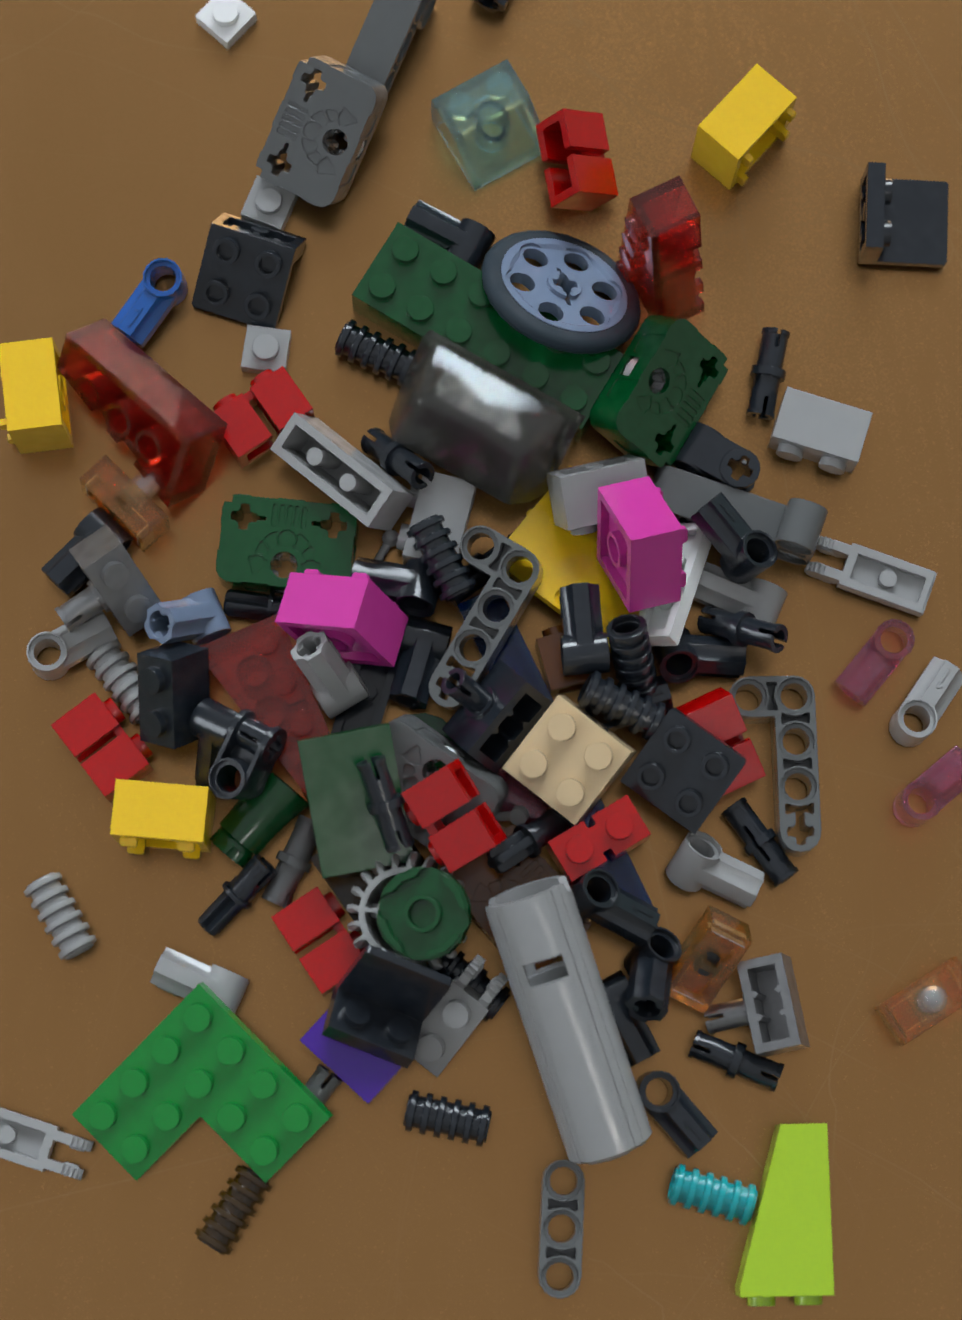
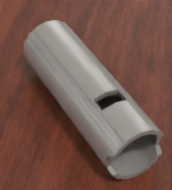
[485,876,652,1165]

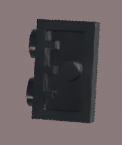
[858,162,949,268]
[192,212,307,328]
[620,708,747,834]
[322,945,452,1069]

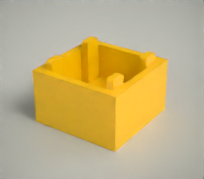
[691,64,797,190]
[0,337,74,454]
[110,779,216,860]

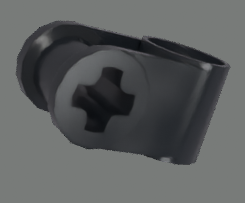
[673,422,760,492]
[208,709,288,800]

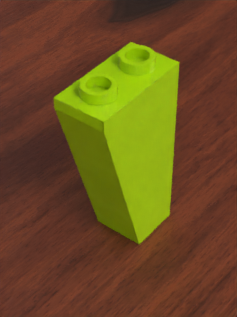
[735,1123,835,1306]

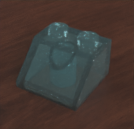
[431,59,541,191]

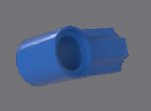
[111,258,188,348]

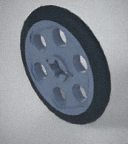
[481,230,641,354]

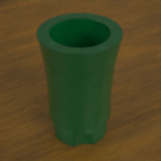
[210,772,309,868]

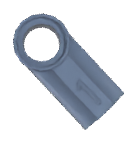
[144,588,232,646]

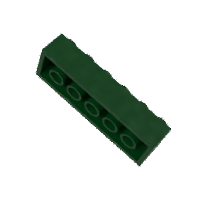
[352,222,624,443]

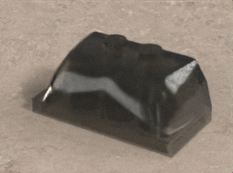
[389,330,586,505]

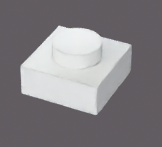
[195,0,257,50]

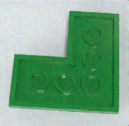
[72,982,333,1183]

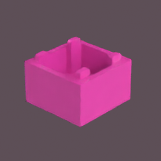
[597,476,688,613]
[275,569,409,667]

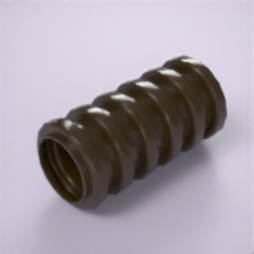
[194,1165,272,1255]

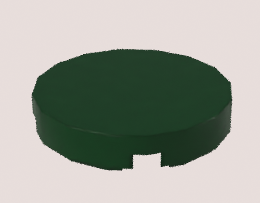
[377,867,471,961]

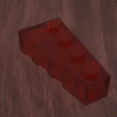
[616,175,704,319]
[57,318,228,508]
[202,614,330,801]

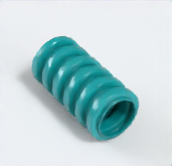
[667,1164,758,1226]

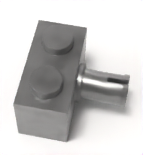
[54,525,161,637]
[703,953,810,1057]

